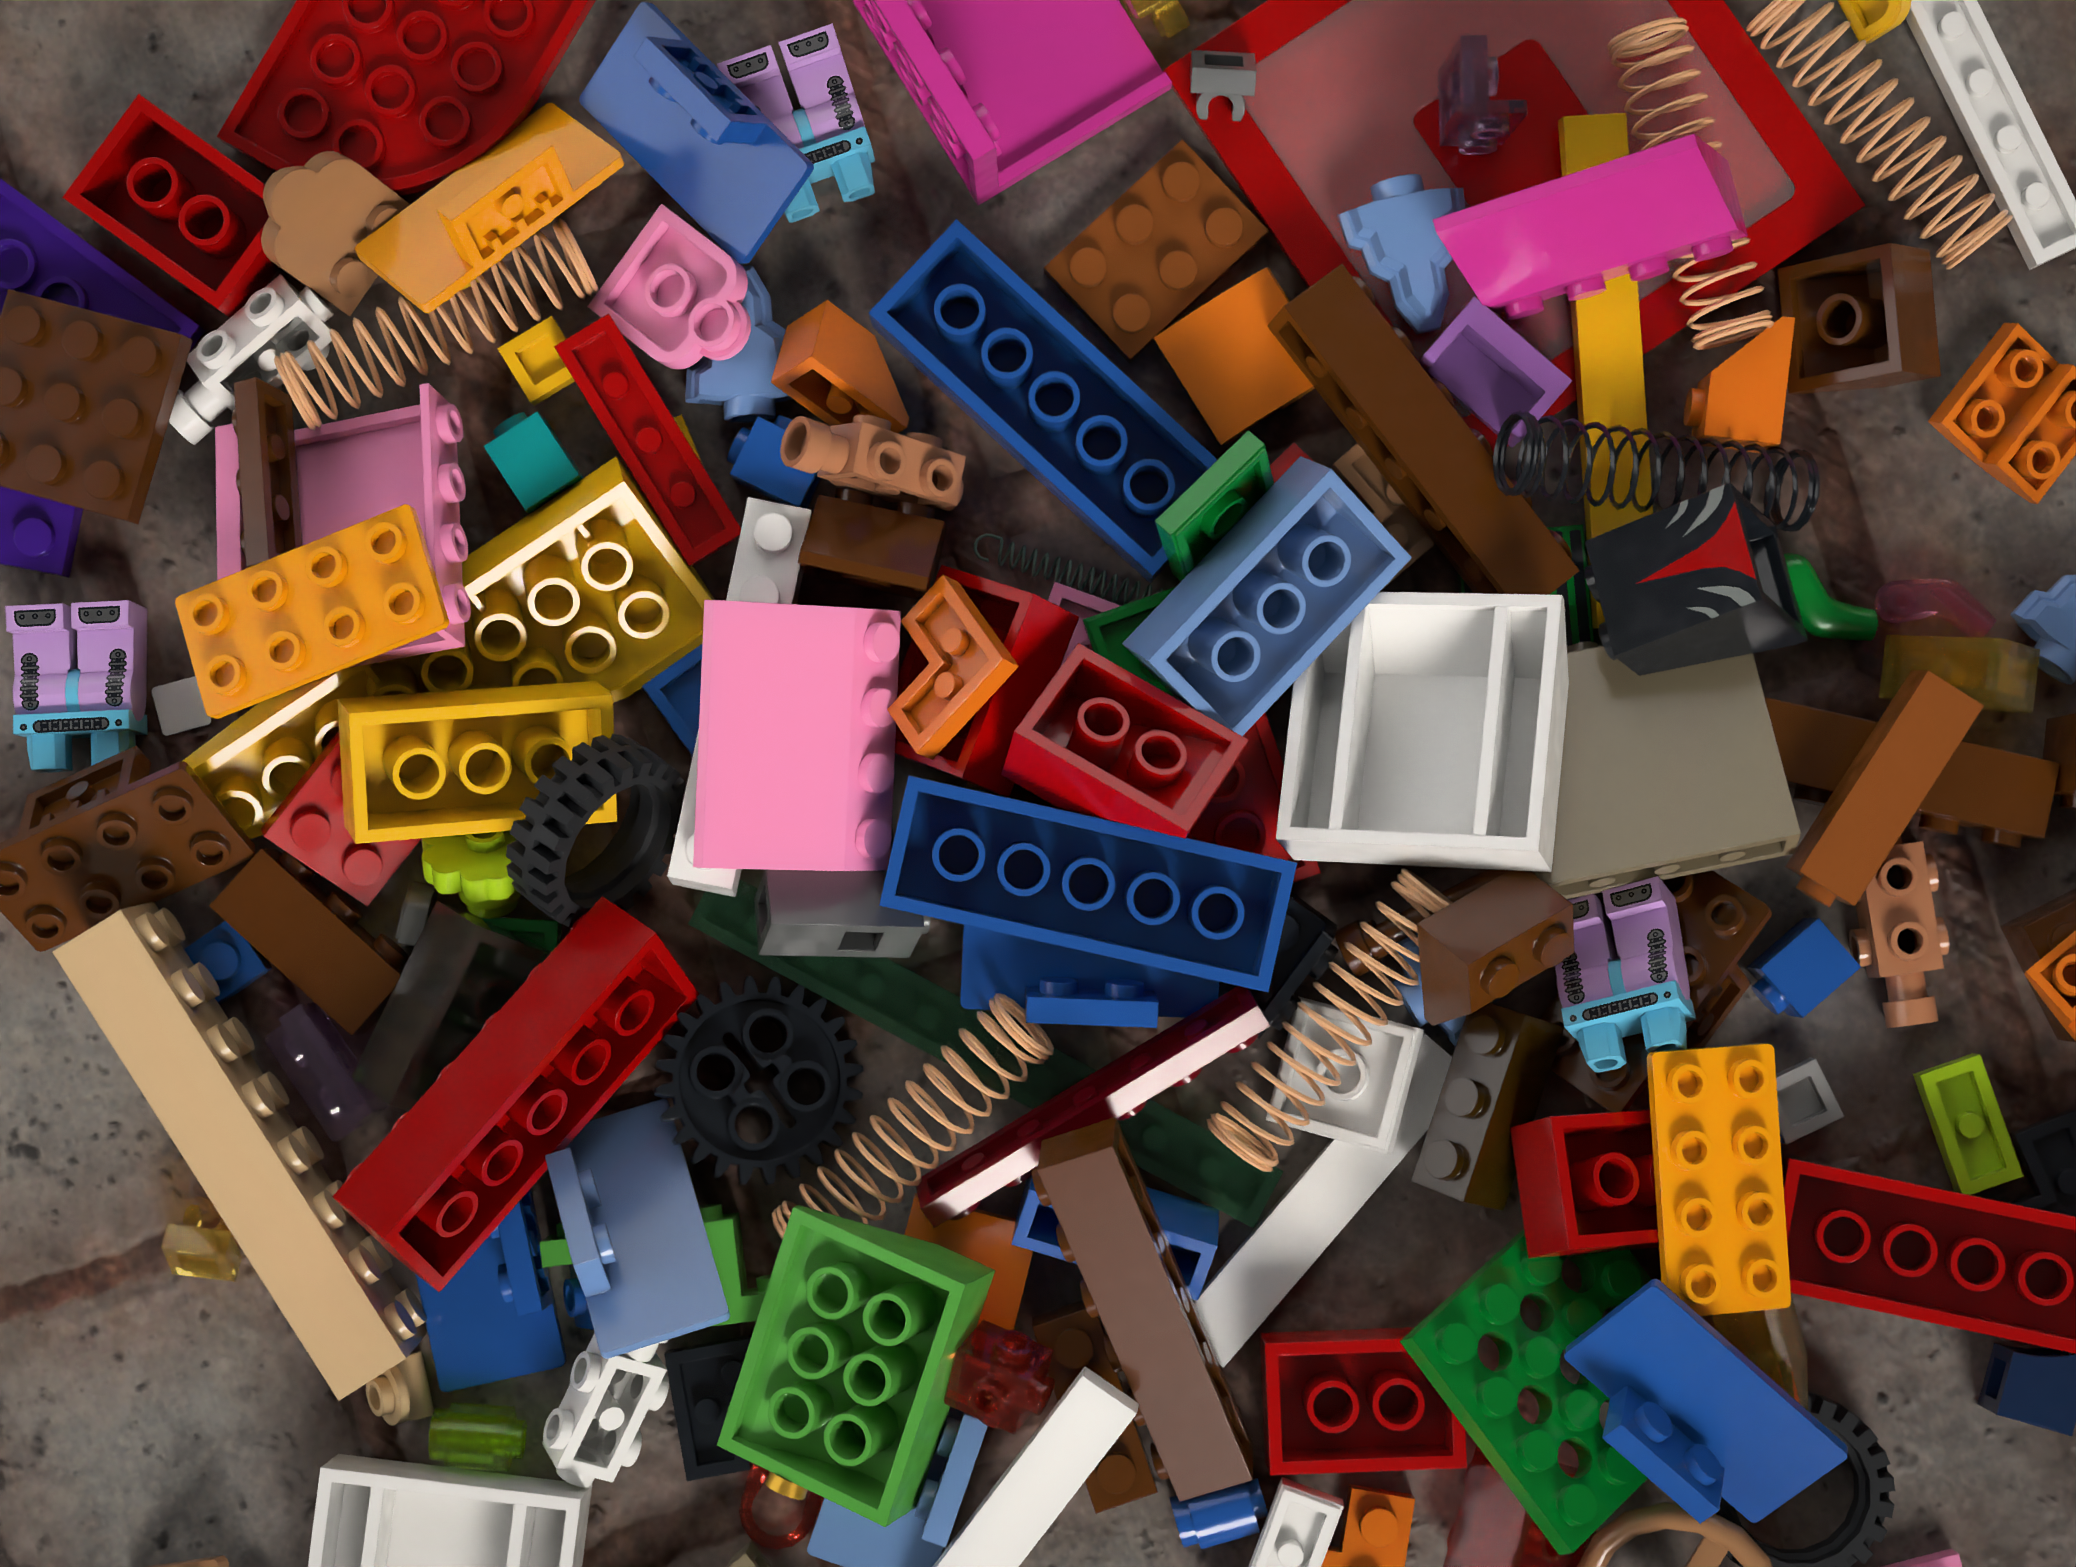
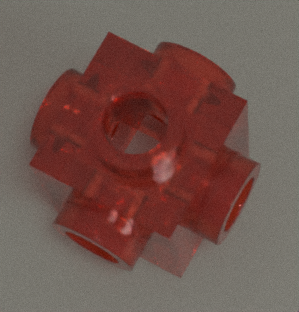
[944,1319,1055,1435]

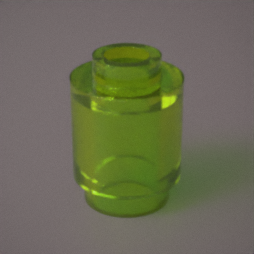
[428,1402,527,1472]

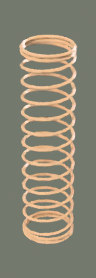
[1746,0,2012,270]
[1606,17,1775,350]
[274,218,599,431]
[1206,869,1453,1172]
[772,993,1054,1240]

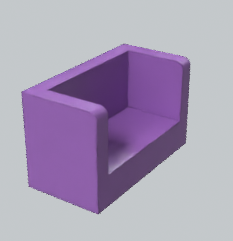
[1419,296,1572,448]

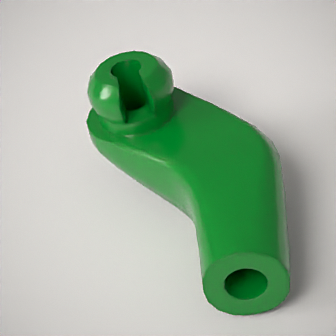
[1784,553,1878,641]

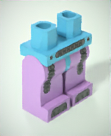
[717,23,875,223]
[5,600,148,773]
[1555,876,1696,1073]

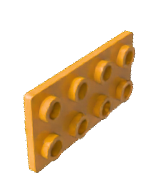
[354,103,624,313]
[175,504,449,719]
[1647,1043,1791,1316]

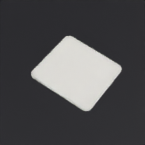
[152,676,211,736]

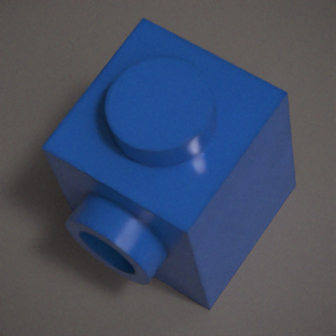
[727,415,822,509]

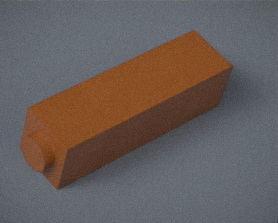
[1785,670,1984,908]

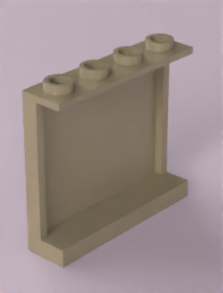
[1532,642,1801,899]

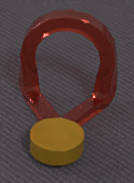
[739,1463,824,1550]

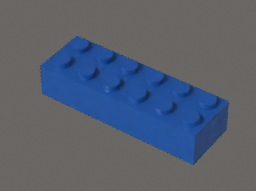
[869,219,1217,584]
[879,775,1297,992]

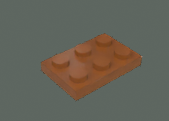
[1044,139,1269,364]

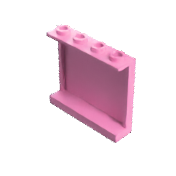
[215,383,471,669]

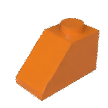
[771,300,909,433]
[1684,316,1795,453]

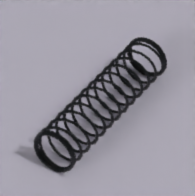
[1493,411,1820,532]

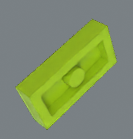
[1913,1053,2023,1195]

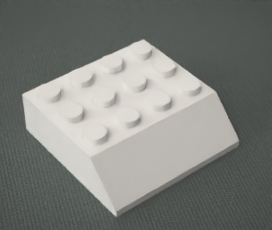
[1276,592,1569,872]
[308,1454,592,1567]

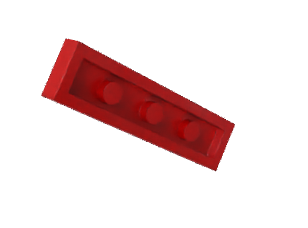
[554,313,741,567]

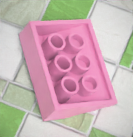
[693,600,901,871]

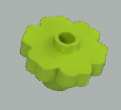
[421,831,521,919]

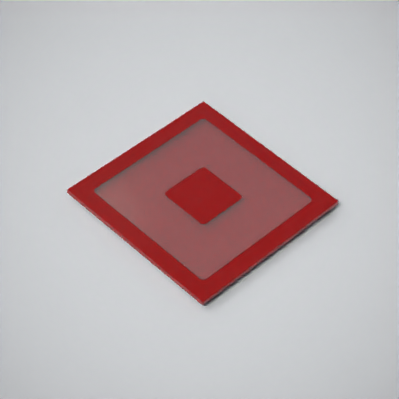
[1163,0,1866,456]

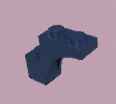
[1977,1343,2076,1436]

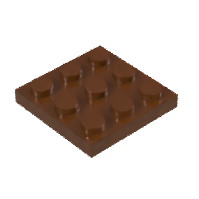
[0,289,193,525]

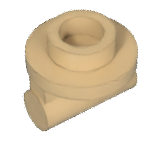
[366,1351,435,1426]

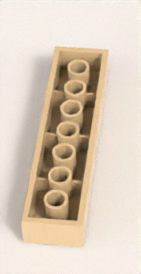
[52,902,428,1401]

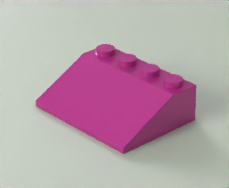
[1433,134,1748,320]

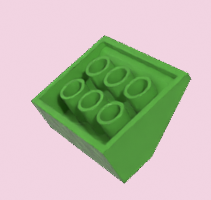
[717,1205,995,1527]

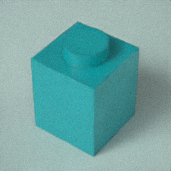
[484,411,584,514]

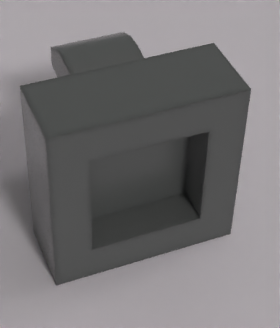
[1190,50,1257,121]

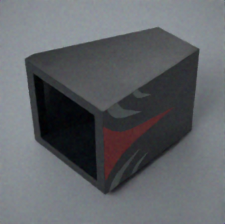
[1584,482,1808,676]

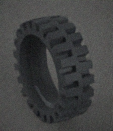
[506,734,686,928]
[1716,1388,1895,1567]

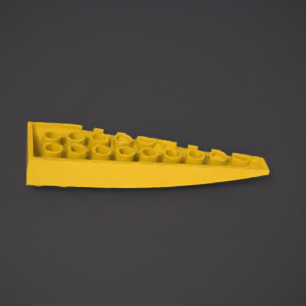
[183,456,715,839]

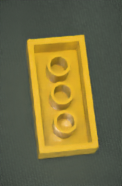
[337,681,617,844]

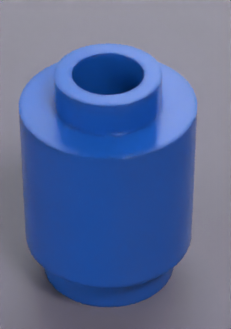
[1169,1478,1268,1550]

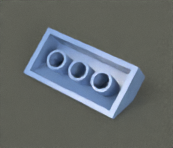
[1122,456,1412,736]

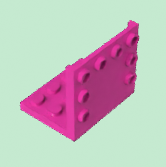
[851,0,1172,206]

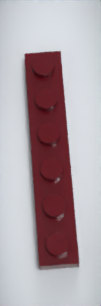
[915,986,1270,1228]

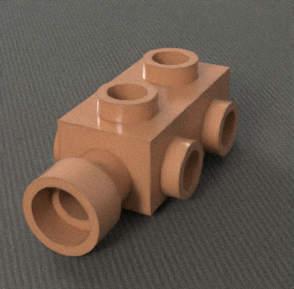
[780,415,966,511]
[1849,836,1949,1028]

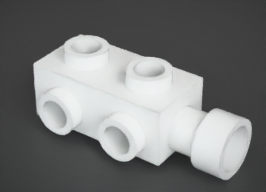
[169,274,334,445]
[542,1333,669,1488]

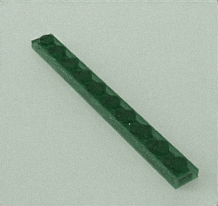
[688,879,1283,1228]

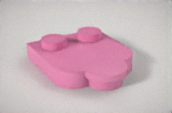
[587,204,751,369]

